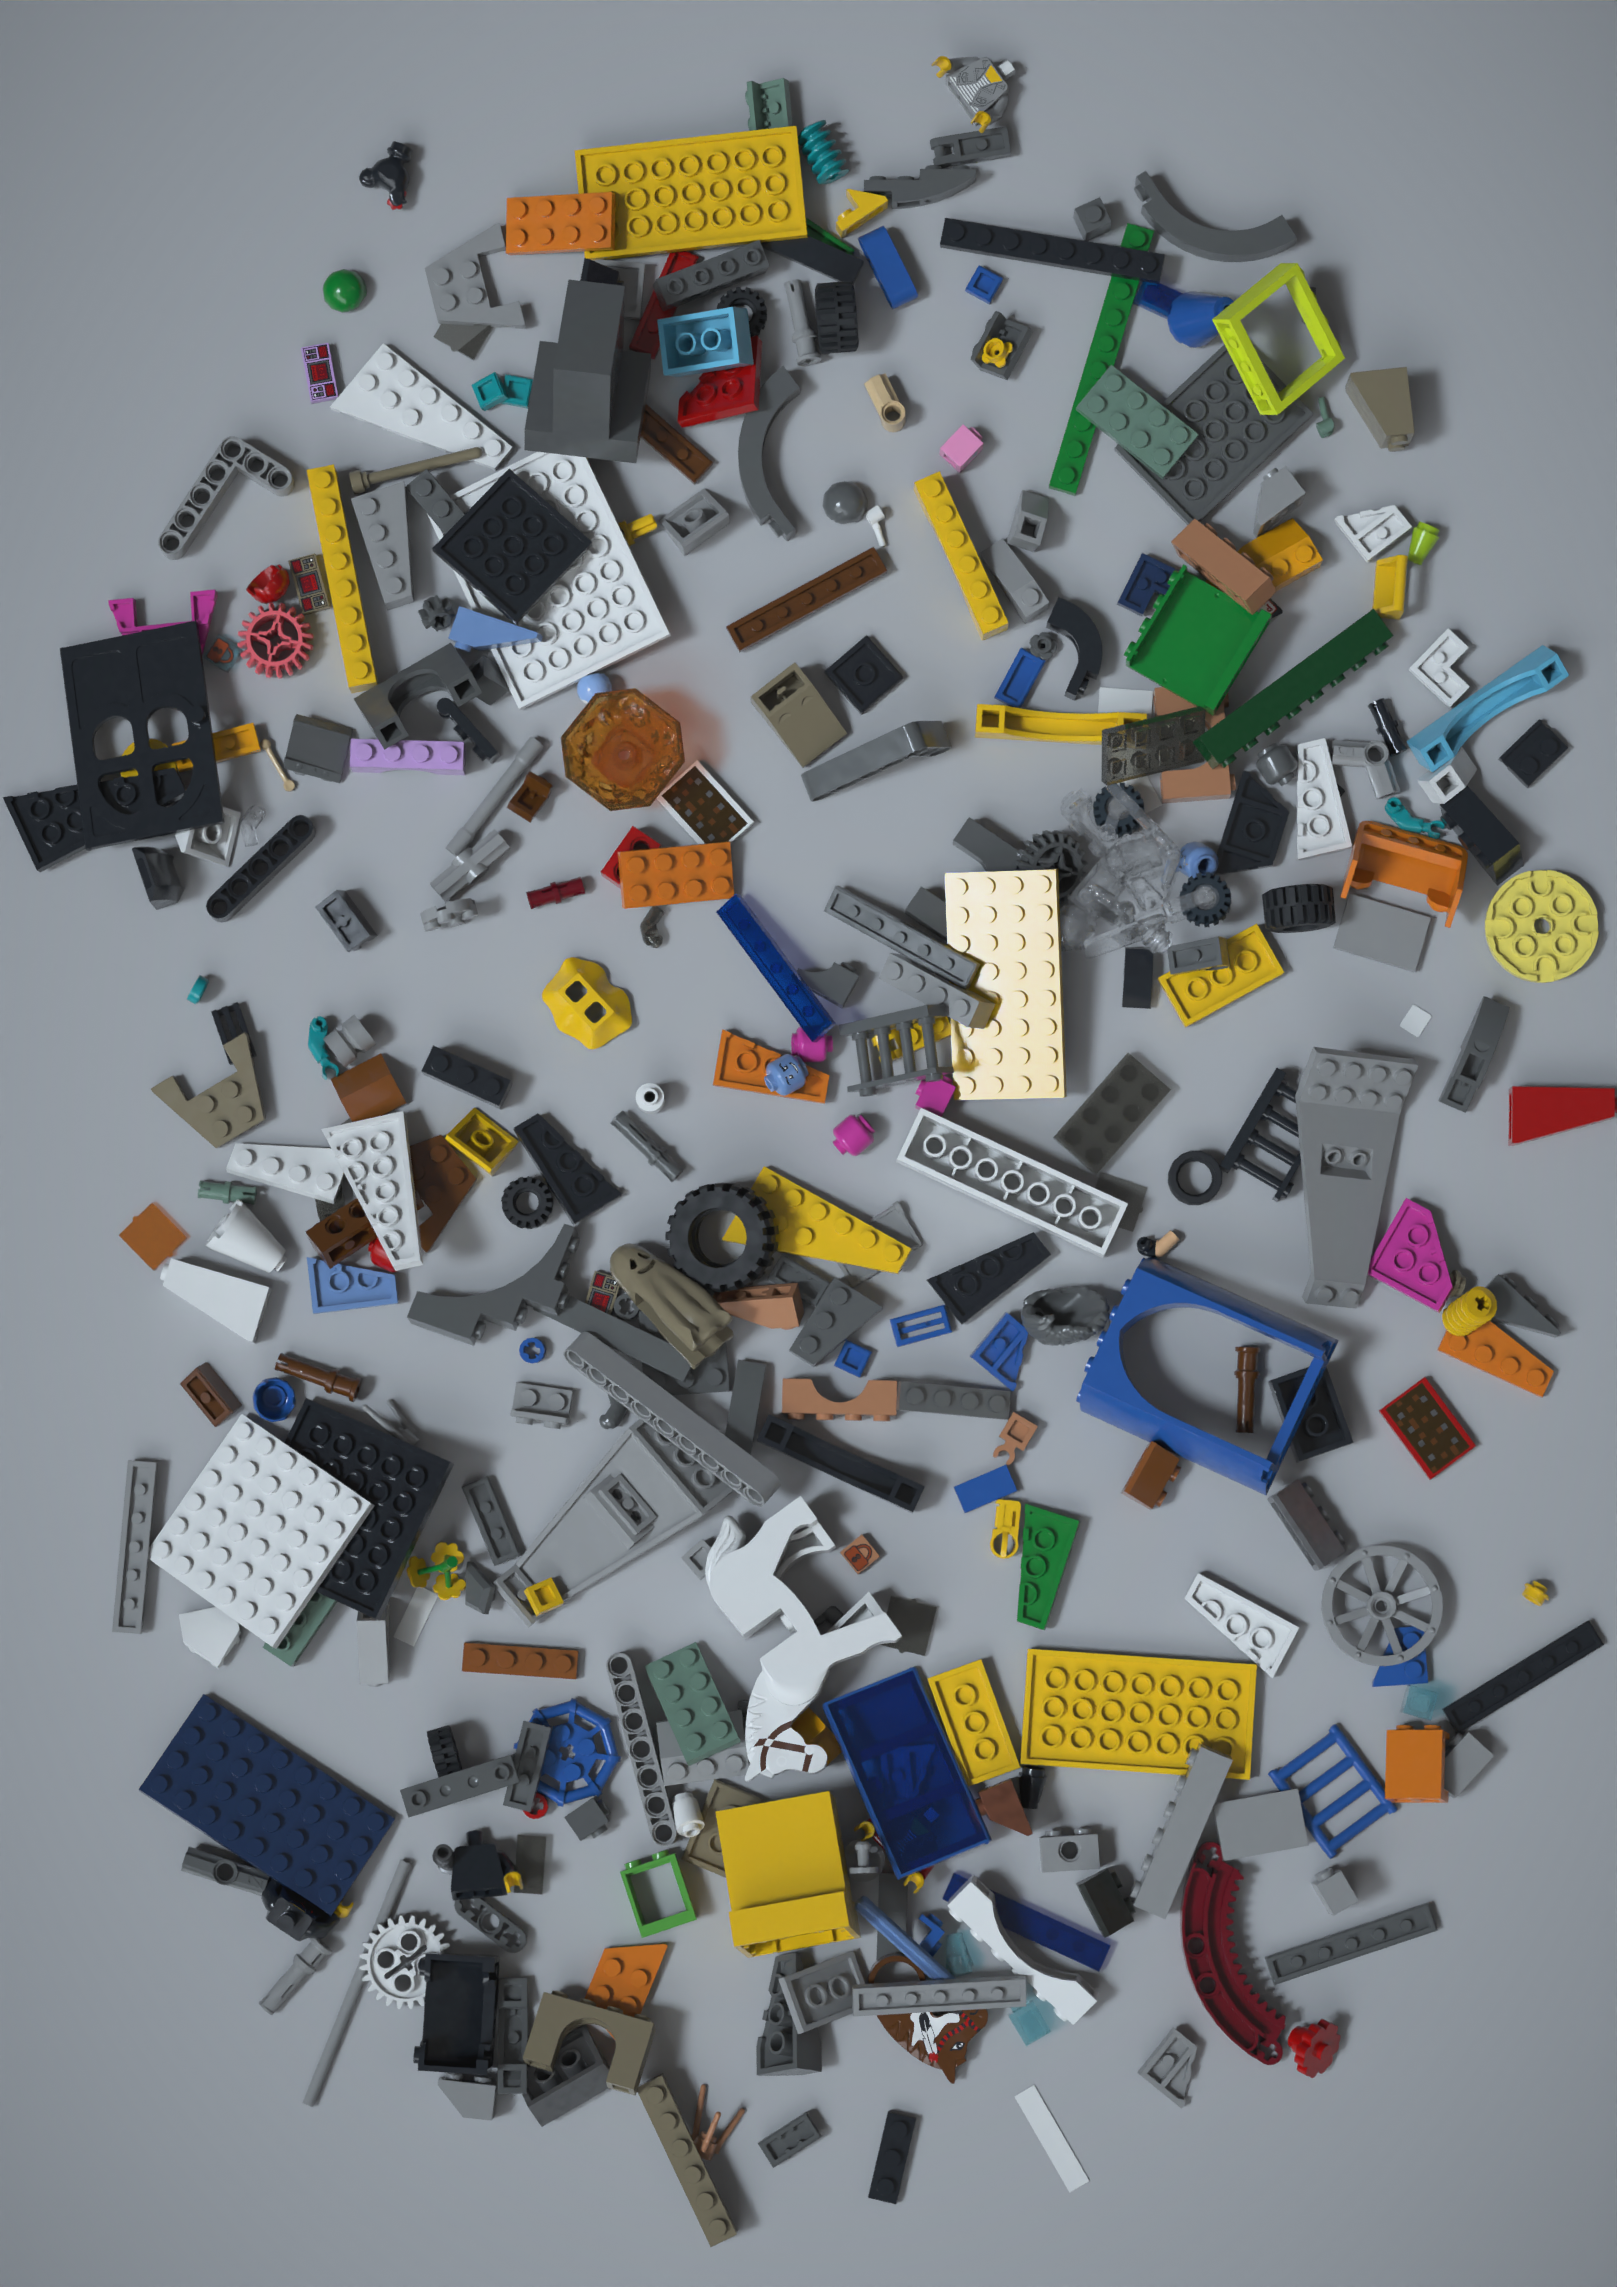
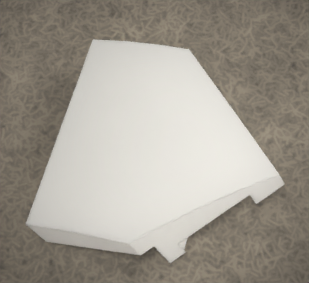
[179,1607,241,1669]

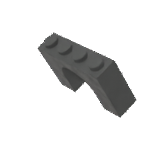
[354,643,482,750]
[905,817,1022,942]

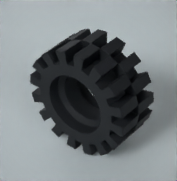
[717,287,767,337]
[501,1176,553,1229]
[427,1725,462,1778]

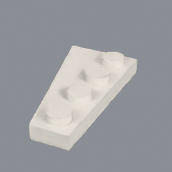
[1297,738,1352,861]
[226,1143,345,1204]
[1184,1573,1299,1678]

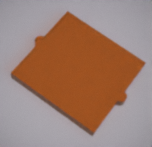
[119,1203,187,1271]

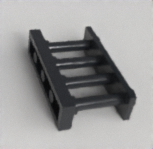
[1219,1068,1301,1202]

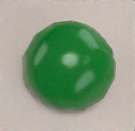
[323,269,367,313]

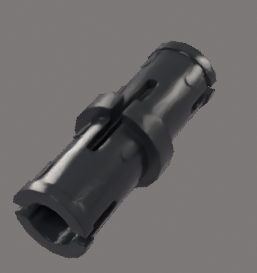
[1368,698,1407,757]

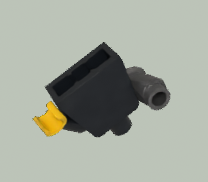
[432,1830,523,1901]

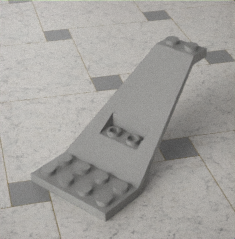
[1295,1047,1418,1309]
[492,1419,734,1628]

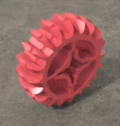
[237,603,314,679]

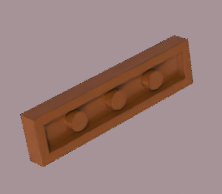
[462,1643,579,1679]

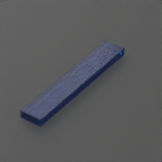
[716,894,836,1042]
[942,1873,1111,1972]

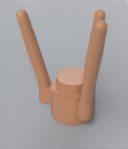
[691,2084,745,2161]

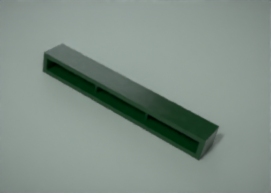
[1193,609,1394,769]

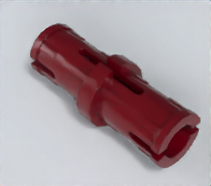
[526,877,585,909]

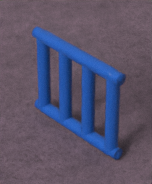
[1268,1724,1398,1859]

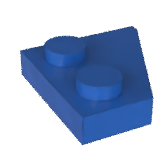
[970,1312,1028,1391]
[1372,1627,1428,1687]

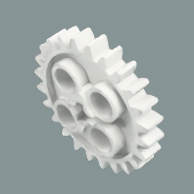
[359,1915,450,2009]

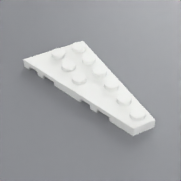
[330,343,513,471]

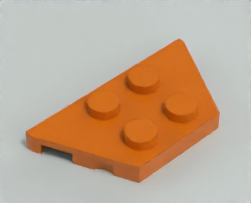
[584,1943,668,2038]

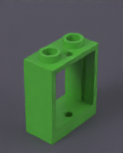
[620,1849,697,1938]

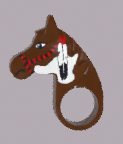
[868,1953,988,2084]

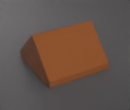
[331,1053,407,1122]

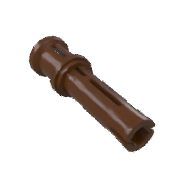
[1234,1347,1261,1433]
[275,1353,362,1402]

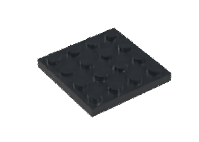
[432,468,592,625]

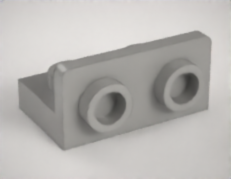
[510,1382,573,1429]

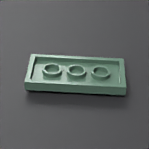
[1076,365,1199,479]
[644,1642,741,1766]

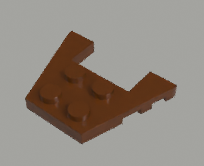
[410,1135,477,1253]

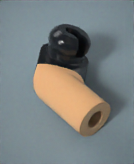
[1137,1230,1179,1258]

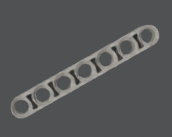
[606,1653,677,1846]

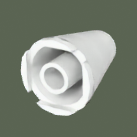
[205,1199,287,1273]

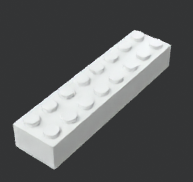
[897,1108,1128,1258]

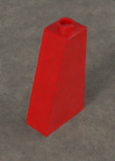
[1508,1086,1617,1146]

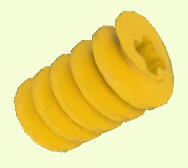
[1442,1286,1497,1336]

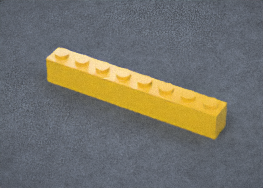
[306,464,378,693]

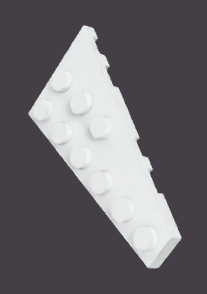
[321,1111,423,1271]

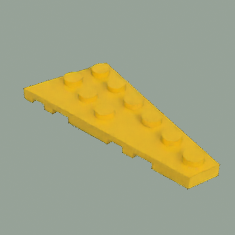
[722,1166,912,1274]

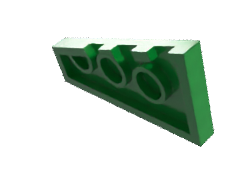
[1017,1504,1080,1631]

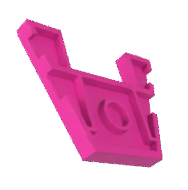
[108,589,218,655]

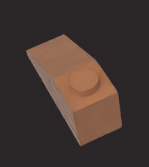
[713,1283,804,1330]

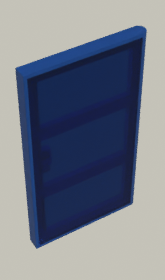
[822,1667,992,1880]

